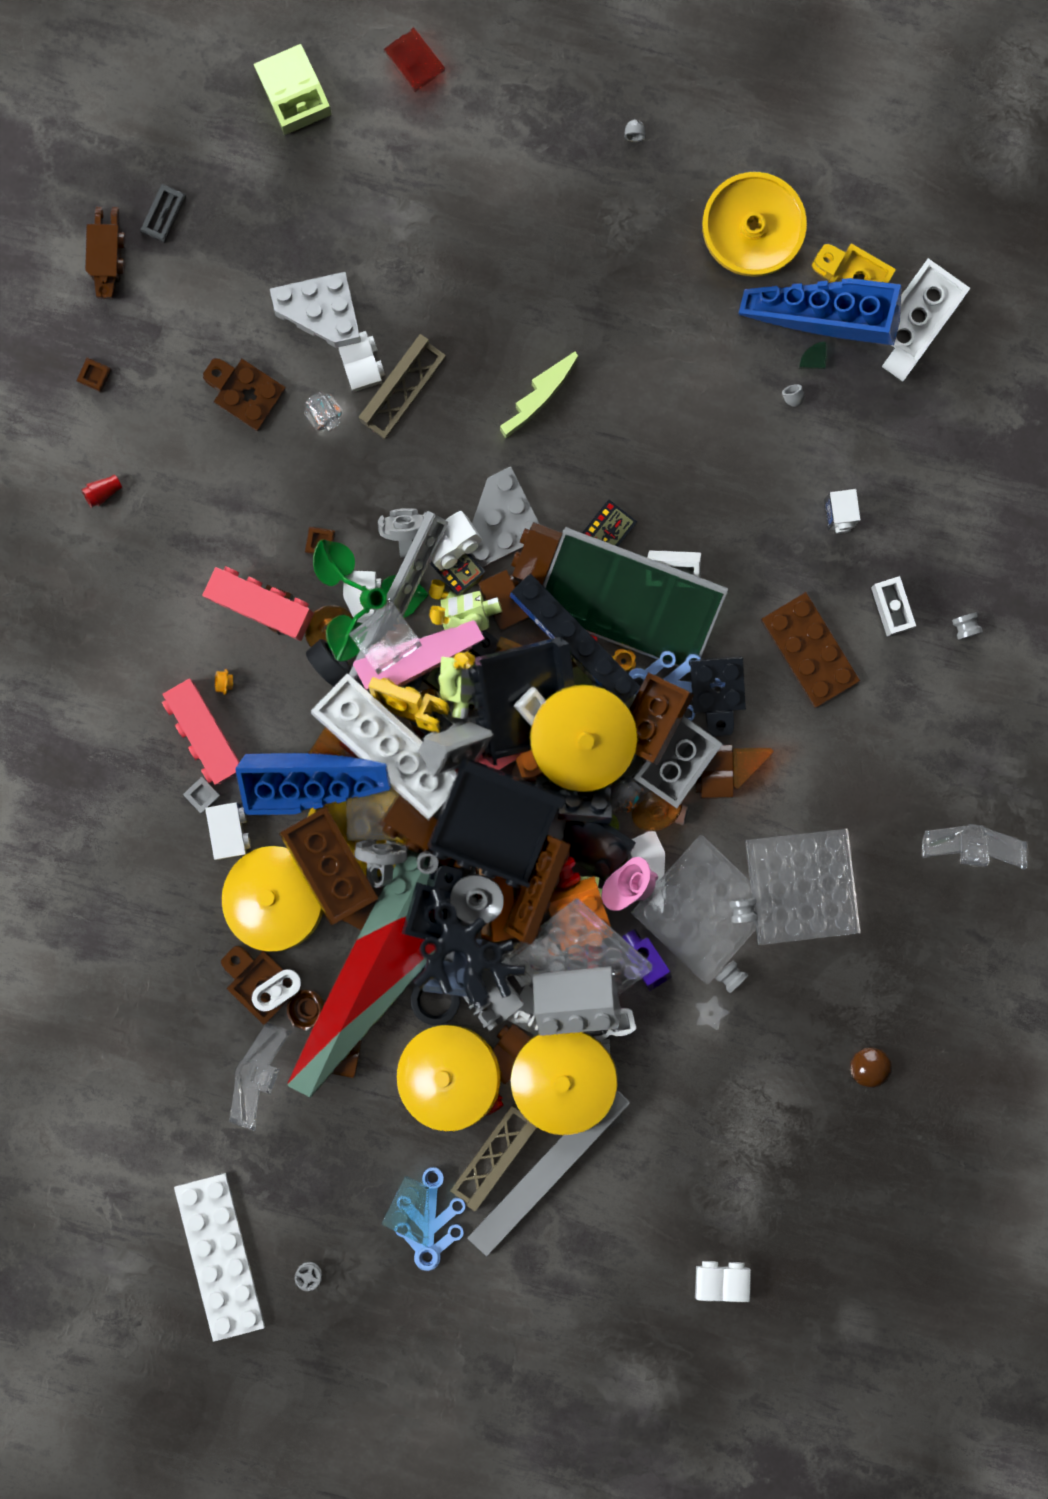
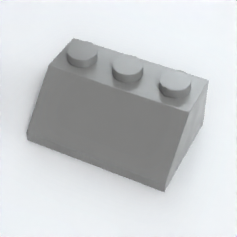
[634,716,722,808]
[533,967,621,1036]

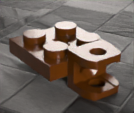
[203,358,285,431]
[221,946,301,1025]

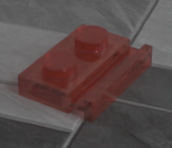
[384,27,445,92]

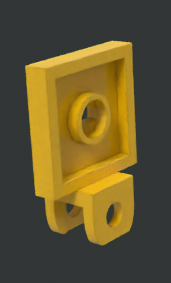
[811,244,896,283]
[368,677,450,733]

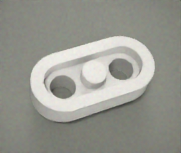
[252,969,301,1011]

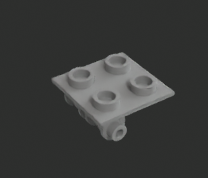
[463,970,525,1031]

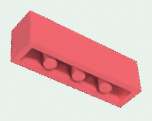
[202,566,314,641]
[162,678,240,786]

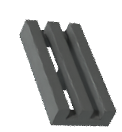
[140,184,186,243]

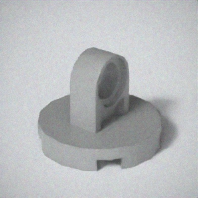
[378,508,426,558]
[354,839,408,888]

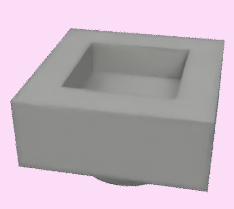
[183,777,220,814]

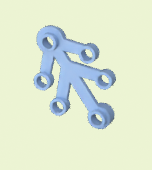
[628,651,725,721]
[395,1167,465,1271]

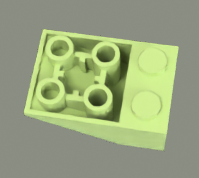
[254,44,332,135]

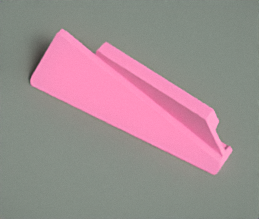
[353,621,484,692]

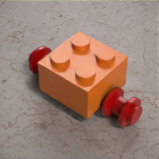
[549,857,613,963]

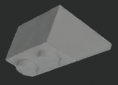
[418,722,493,777]

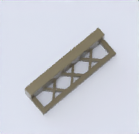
[359,334,446,439]
[450,1105,536,1211]

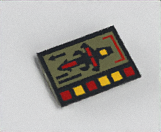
[582,499,637,558]
[430,553,485,595]

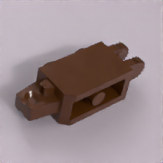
[85,207,126,300]

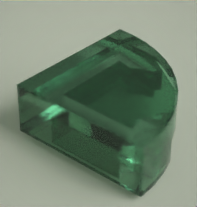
[799,342,826,369]

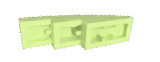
[500,352,578,438]

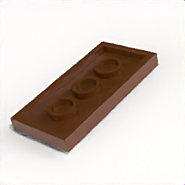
[761,592,860,708]
[279,807,378,925]
[503,834,570,945]

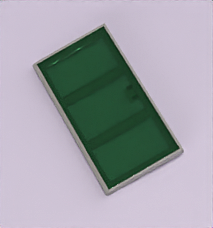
[543,527,728,667]

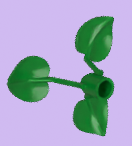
[313,539,428,661]

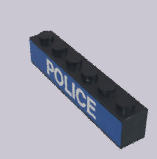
[510,573,641,704]

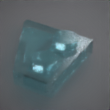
[382,1175,430,1247]

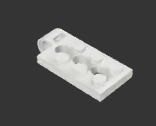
[882,258,970,382]

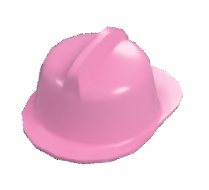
[601,857,659,911]

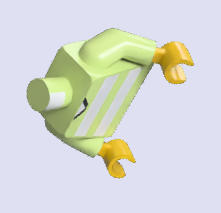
[429,579,502,631]
[439,651,476,719]

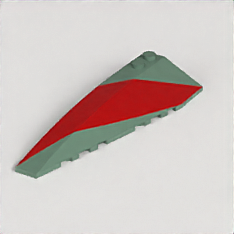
[287,849,476,1098]

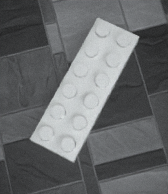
[311,673,457,820]
[174,1173,265,1342]

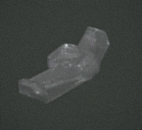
[922,824,1028,870]
[229,1023,292,1131]

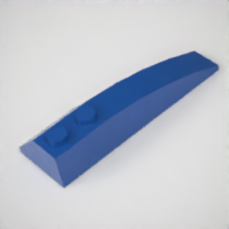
[739,278,902,345]
[235,753,391,815]

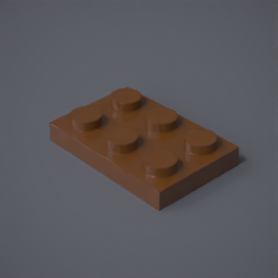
[629,672,694,765]

